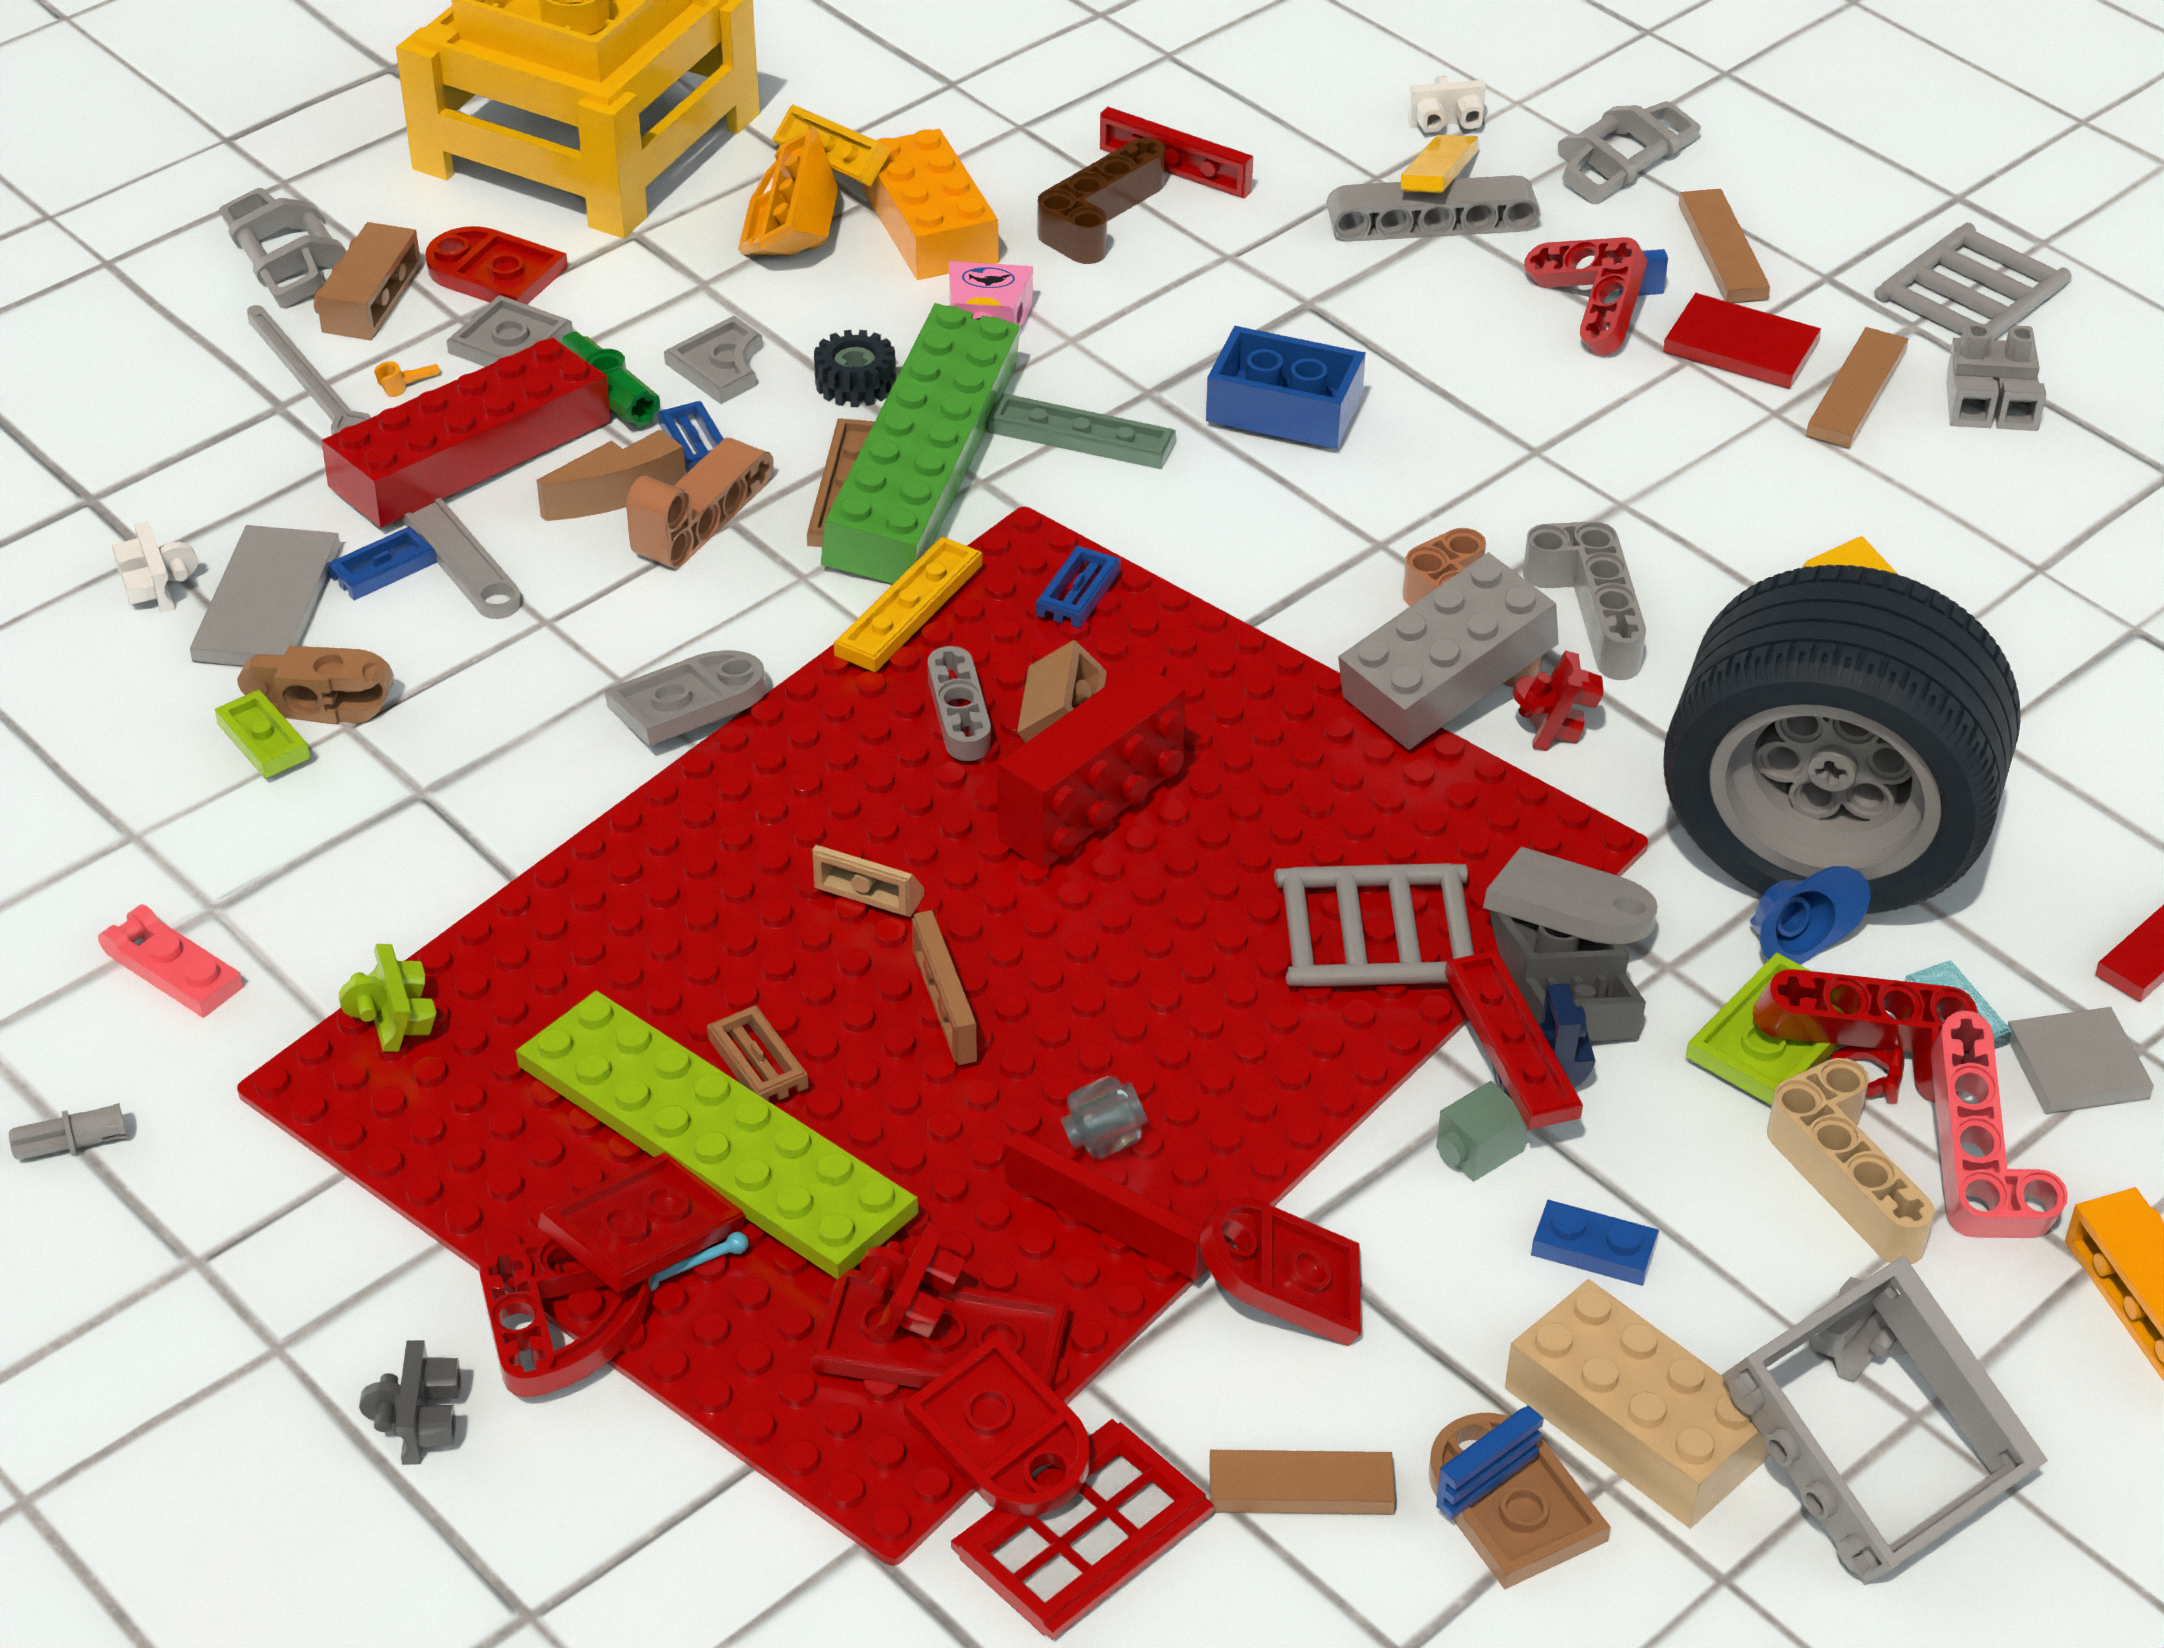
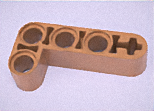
[626,438,774,569]
[1402,528,1542,688]

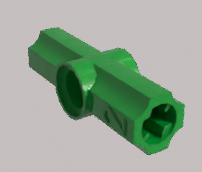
[561,331,660,428]

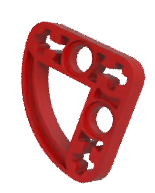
[479,1238,652,1397]

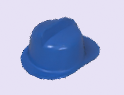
[1750,866,1871,965]

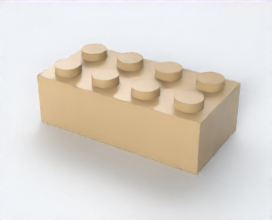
[1505,1279,1768,1529]

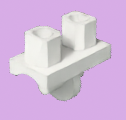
[1408,75,1486,133]
[112,521,198,613]

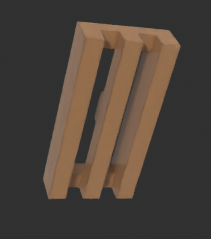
[707,1005,808,1102]

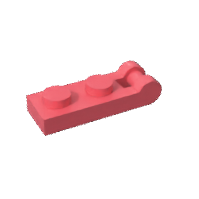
[98,904,244,1018]

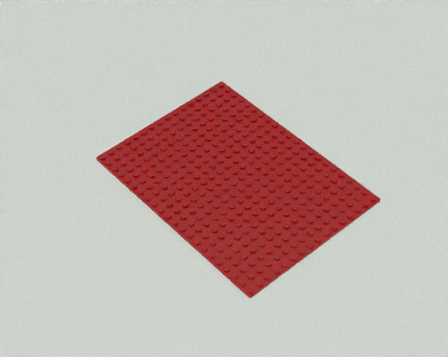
[237,506,1648,1566]

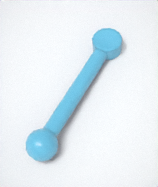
[651,1232,749,1292]

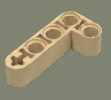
[1767,1058,1935,1264]

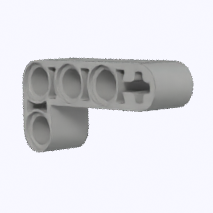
[1523,521,1646,680]

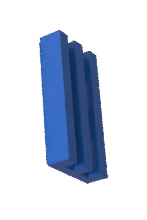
[658,401,724,473]
[327,526,437,601]
[1036,546,1121,628]
[1436,1405,1544,1520]

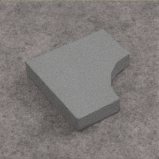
[664,316,763,404]

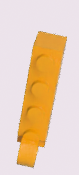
[2064,1187,2164,1382]

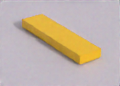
[772,104,891,187]
[1401,135,1478,193]
[834,536,982,673]

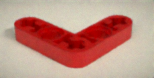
[1524,237,1647,356]

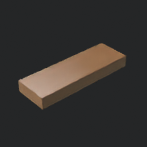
[912,910,977,1065]
[1209,1449,1395,1515]

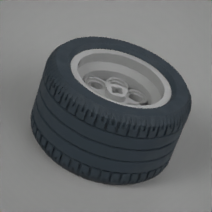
[1663,565,2021,914]

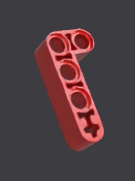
[1752,969,1978,1103]

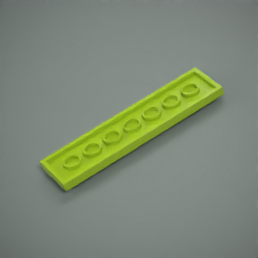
[516,991,918,1280]

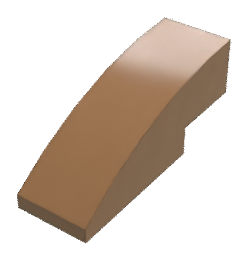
[536,430,686,521]

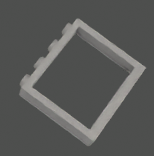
[1721,1255,2048,1585]

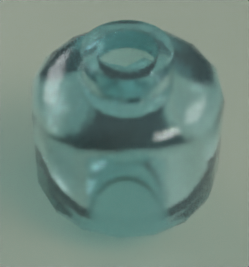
[1060,1076,1149,1159]

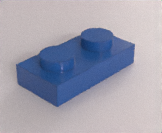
[1531,1199,1659,1286]

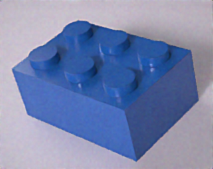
[1206,325,1366,449]

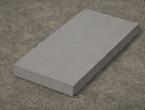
[190,525,341,666]

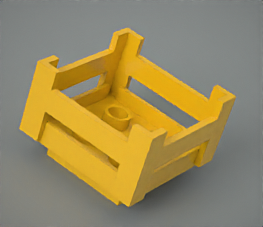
[396,0,760,239]

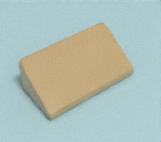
[812,845,924,917]

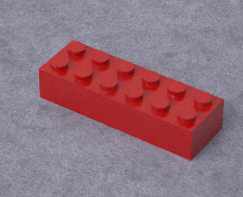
[321,337,611,528]

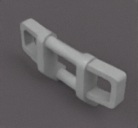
[1558,101,1701,204]
[219,188,346,308]

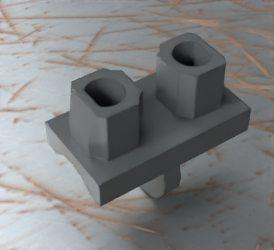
[359,1340,462,1465]

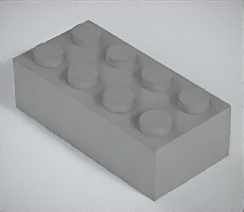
[1338,552,1559,750]

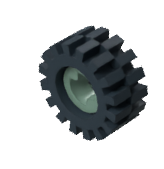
[814,329,896,407]

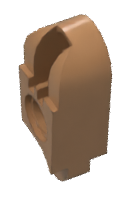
[237,646,394,725]

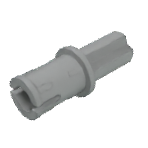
[9,1103,127,1160]

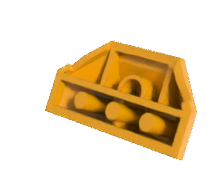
[738,127,838,256]

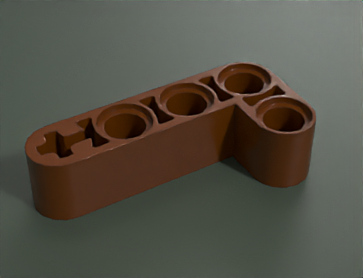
[1037,138,1165,264]

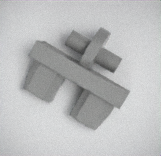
[1811,1277,1907,1382]

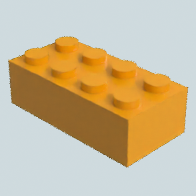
[861,129,999,280]

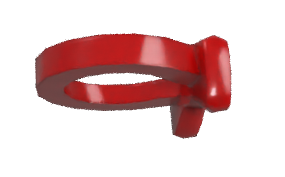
[1829,1045,1905,1104]

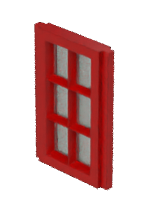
[951,1419,1214,1640]

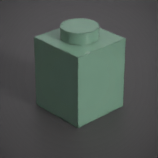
[1436,1081,1527,1182]

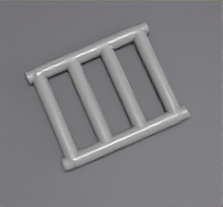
[1874,222,2072,340]
[1274,863,1474,987]

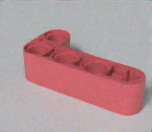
[1931,1011,2068,1238]

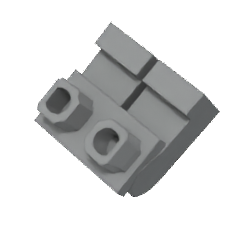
[1946,323,2046,431]

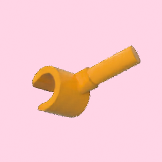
[374,361,440,397]

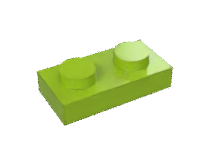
[214,689,310,779]

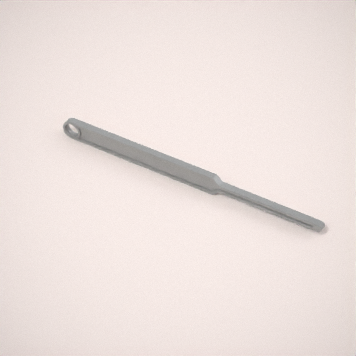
[247,305,521,619]

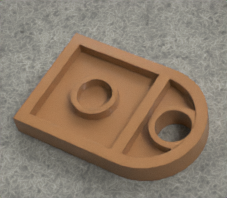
[1429,1413,1611,1590]

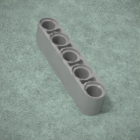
[1326,175,1541,242]

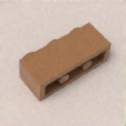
[314,222,421,341]

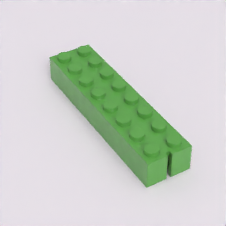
[821,303,1021,584]

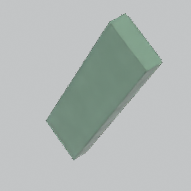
[987,393,1176,470]

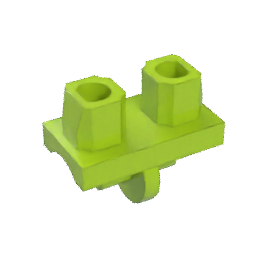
[339,944,436,1052]

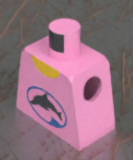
[949,261,1033,328]

